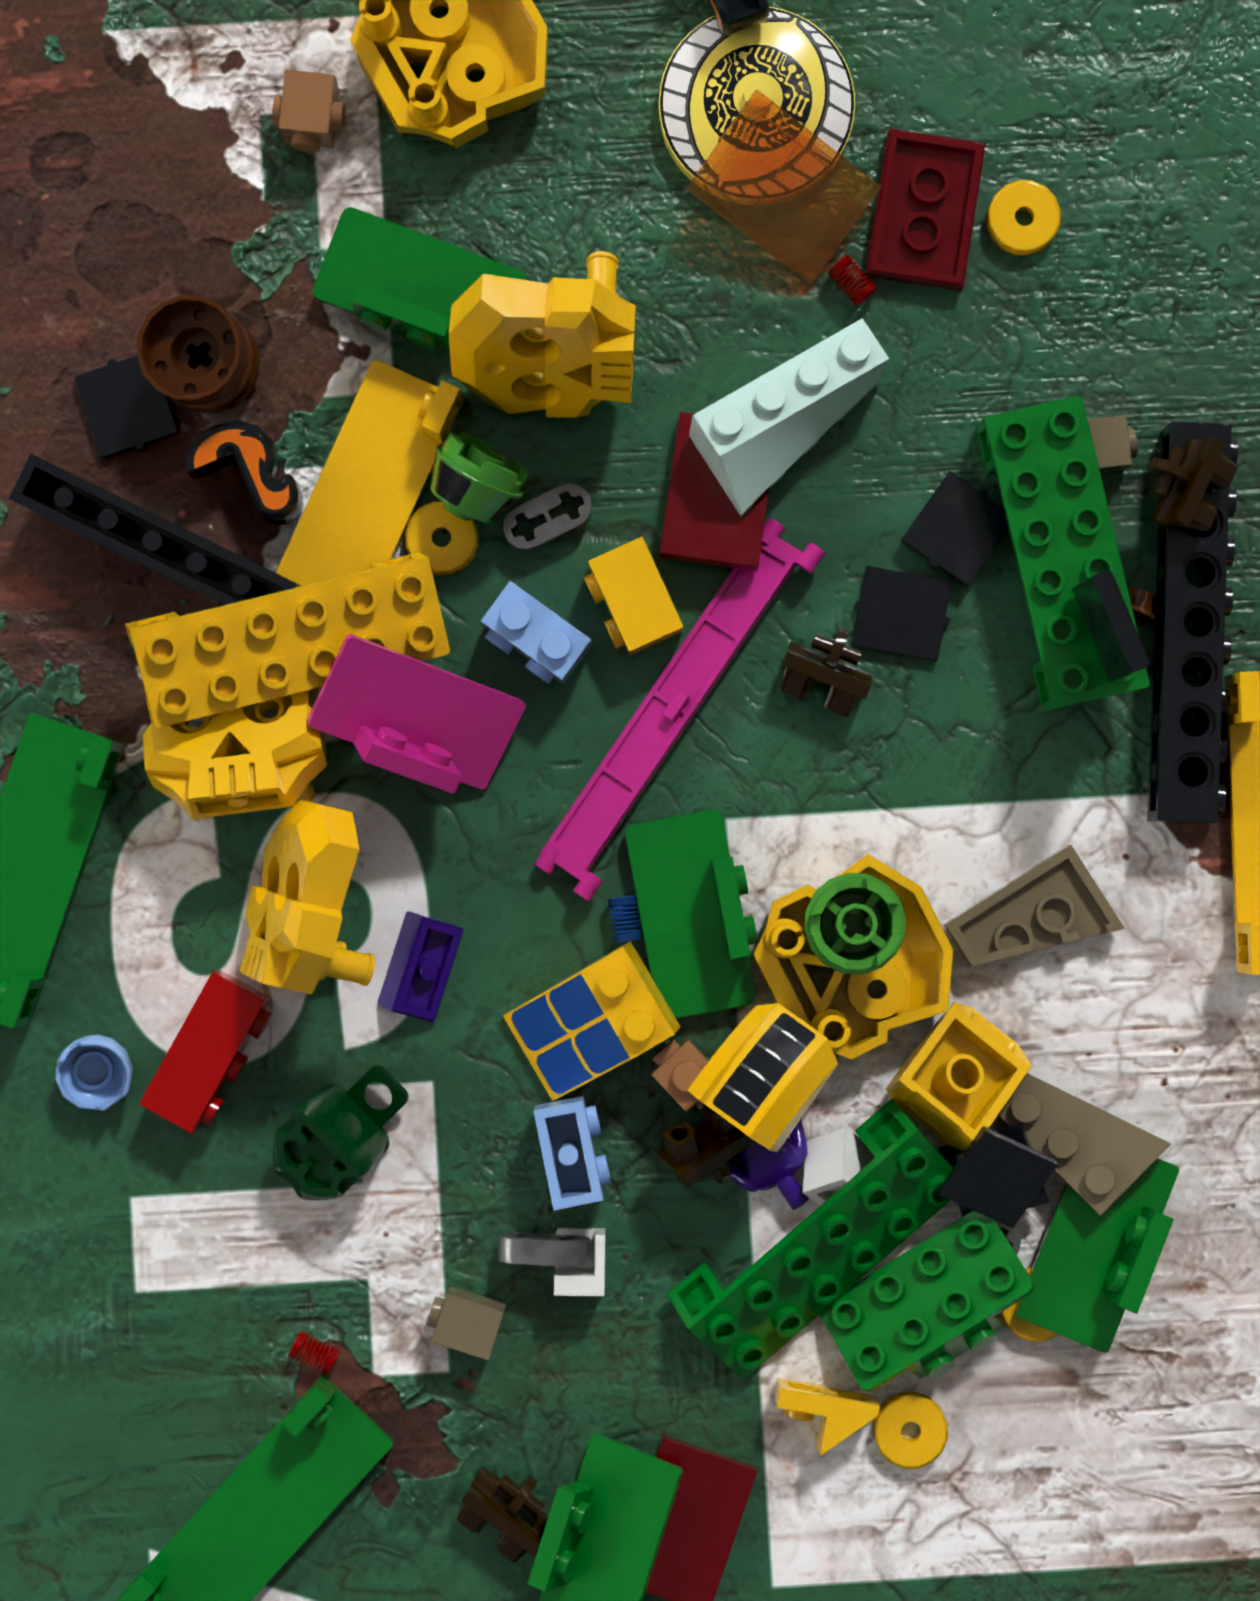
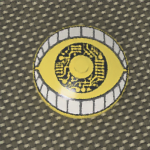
[659,7,855,206]

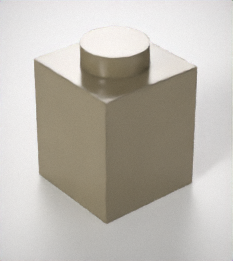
[1088,415,1138,475]
[426,1286,506,1360]

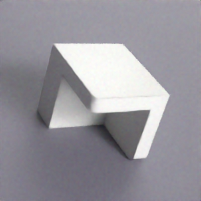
[803,1127,875,1206]
[554,1228,606,1296]

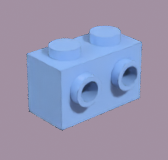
[481,581,592,685]
[533,1095,611,1211]

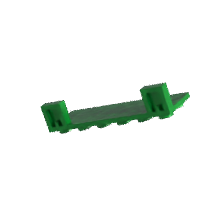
[976,396,1150,713]
[0,713,125,1029]
[667,1099,953,1379]
[116,1374,394,1601]

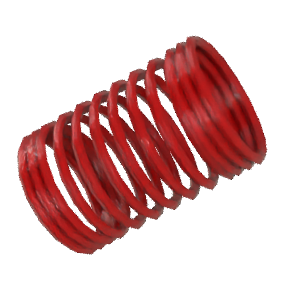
[827,255,877,306]
[288,1330,340,1377]

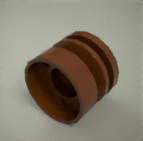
[137,295,260,414]

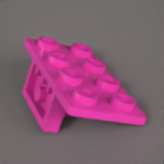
[307,634,526,794]

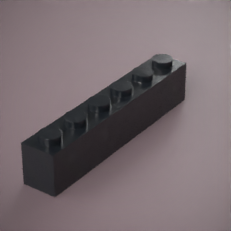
[9,454,301,605]

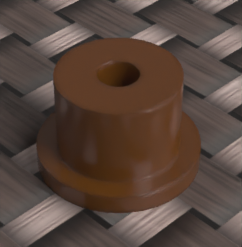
[1129,589,1158,627]

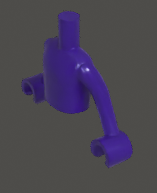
[727,1118,809,1210]

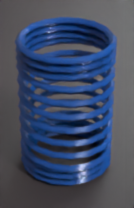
[607,895,642,943]

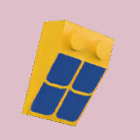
[503,941,681,1101]

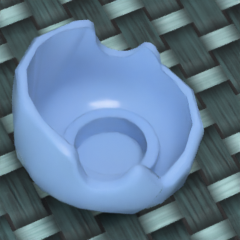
[55,1034,133,1111]

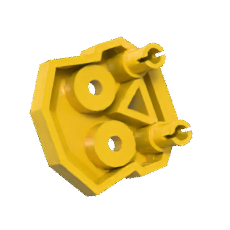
[350,0,548,148]
[449,251,636,418]
[143,685,328,821]
[239,800,375,995]
[753,854,953,1060]

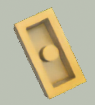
[583,536,684,656]

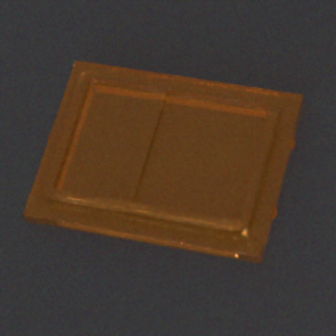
[686,89,881,284]

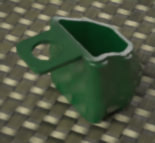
[273,1065,409,1200]

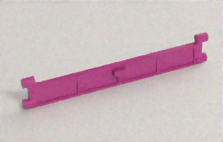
[534,518,826,902]

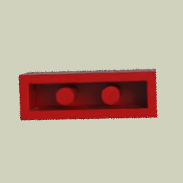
[139,970,273,1133]

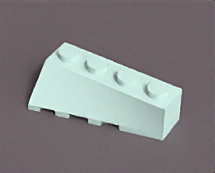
[689,318,889,517]

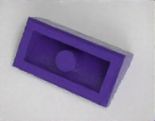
[378,911,464,1023]

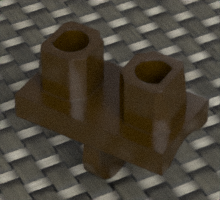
[1149,437,1238,531]
[781,628,873,717]
[656,1105,756,1188]
[457,1466,548,1563]

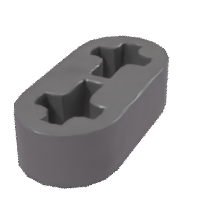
[503,483,592,553]
[498,1232,590,1267]

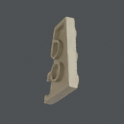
[943,845,1125,967]
[998,1073,1171,1215]

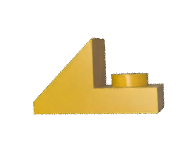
[774,1378,880,1456]

